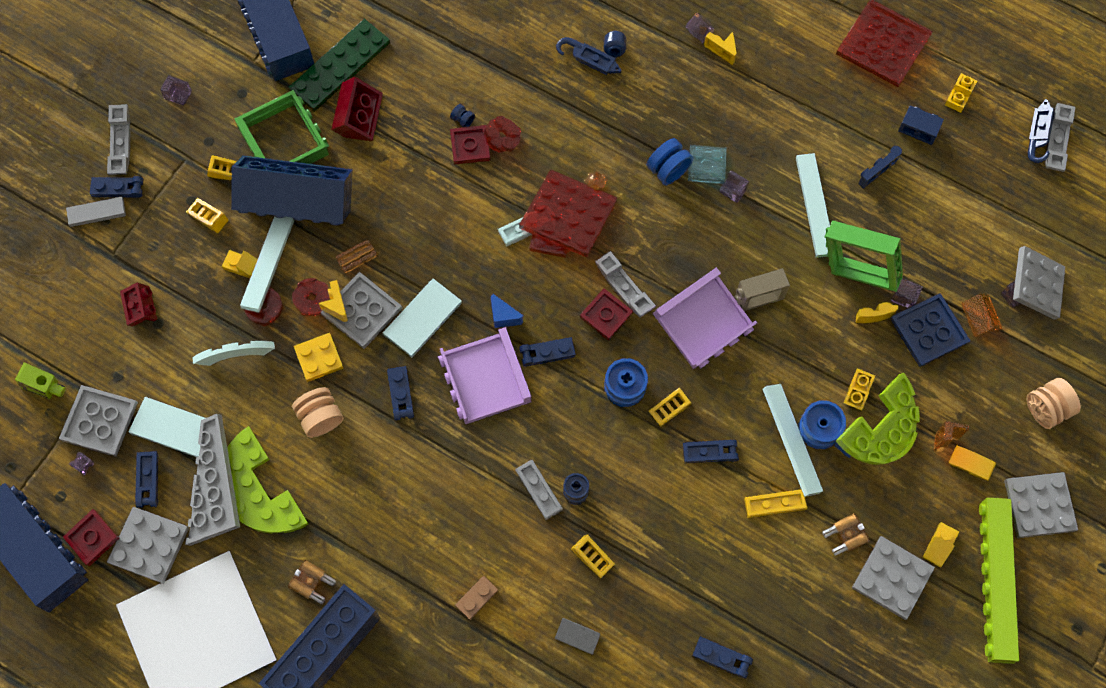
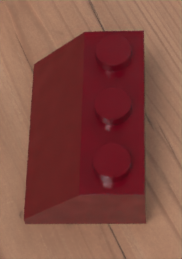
[331,77,383,141]

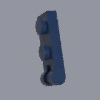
[858,146,902,189]
[90,176,144,198]
[519,337,575,367]
[387,366,414,421]
[682,440,739,464]
[135,451,159,508]
[692,636,754,679]

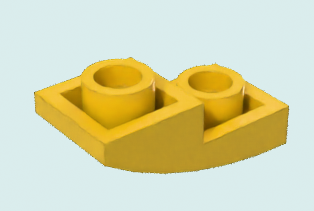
[945,73,977,113]
[856,302,898,323]
[844,368,875,411]
[949,445,996,481]

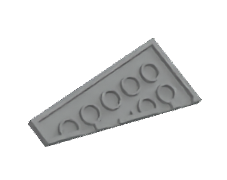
[185,414,240,546]

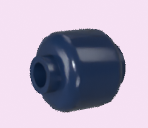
[603,31,627,58]

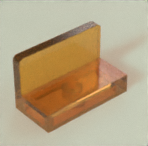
[962,293,1002,337]
[934,421,969,452]

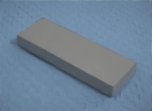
[66,197,126,227]
[515,460,563,520]

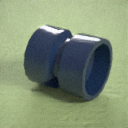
[563,473,589,505]

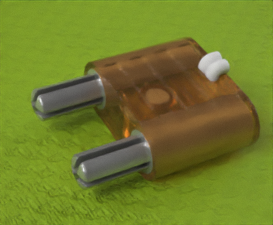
[822,513,869,556]
[288,560,336,604]

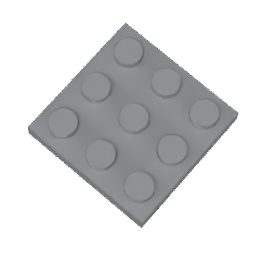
[1013,246,1065,319]
[321,272,402,349]
[59,385,138,457]
[1004,472,1078,538]
[107,507,189,584]
[852,536,935,620]

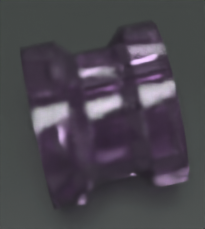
[69,452,94,476]

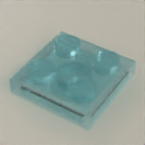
[688,145,727,184]

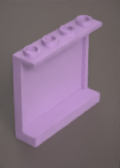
[653,267,757,369]
[438,327,531,424]

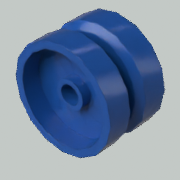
[646,138,694,186]
[604,359,648,407]
[799,401,846,449]

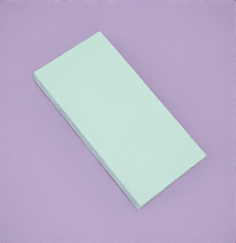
[383,279,462,358]
[129,397,205,457]

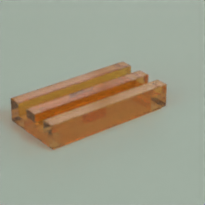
[335,239,378,273]

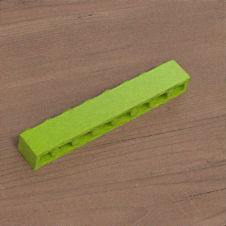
[979,498,1019,664]

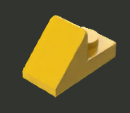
[704,32,737,65]
[222,250,258,278]
[319,280,348,322]
[922,522,959,568]

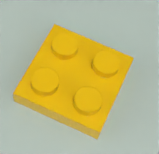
[294,333,344,382]

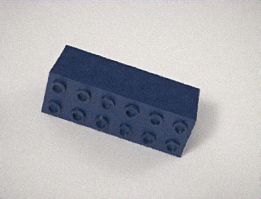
[237,0,314,81]
[231,156,353,225]
[0,483,89,613]
[259,584,381,688]

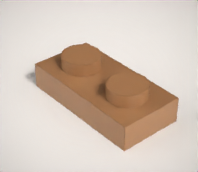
[455,576,498,620]

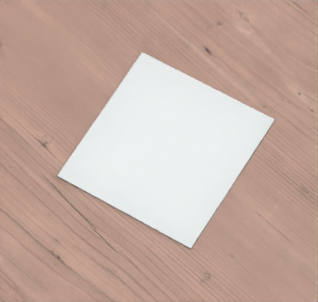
[116,551,277,688]

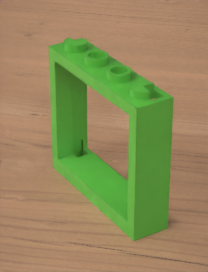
[235,90,329,164]
[824,220,903,292]

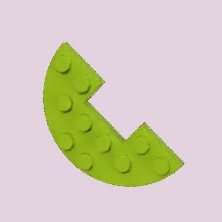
[836,373,920,465]
[227,426,309,534]

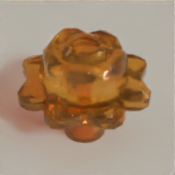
[585,171,608,190]

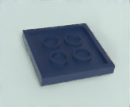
[890,293,970,367]

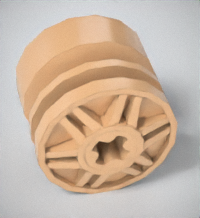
[1026,378,1081,429]
[292,387,344,438]

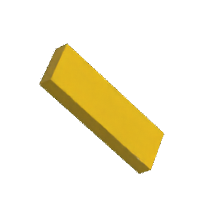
[744,489,807,518]

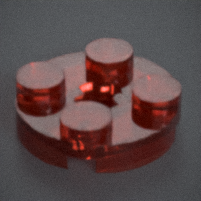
[484,116,521,153]
[292,278,330,316]
[244,288,283,326]

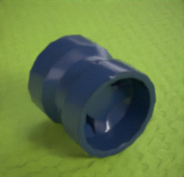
[450,104,475,127]

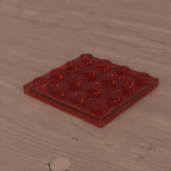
[836,0,933,87]
[519,169,617,257]

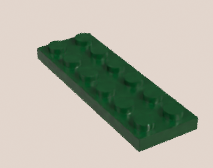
[289,18,390,112]

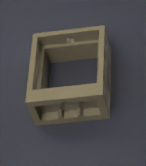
[734,268,790,311]

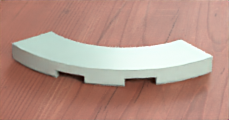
[193,341,275,366]

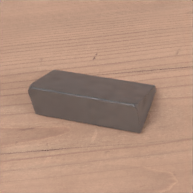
[555,618,600,655]

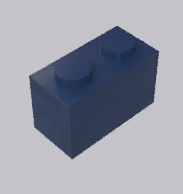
[898,105,944,145]

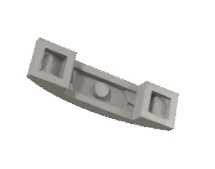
[1045,103,1075,172]
[107,104,130,175]
[595,251,656,317]

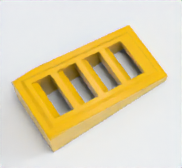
[207,155,237,180]
[186,198,228,233]
[649,388,692,427]
[571,535,615,578]

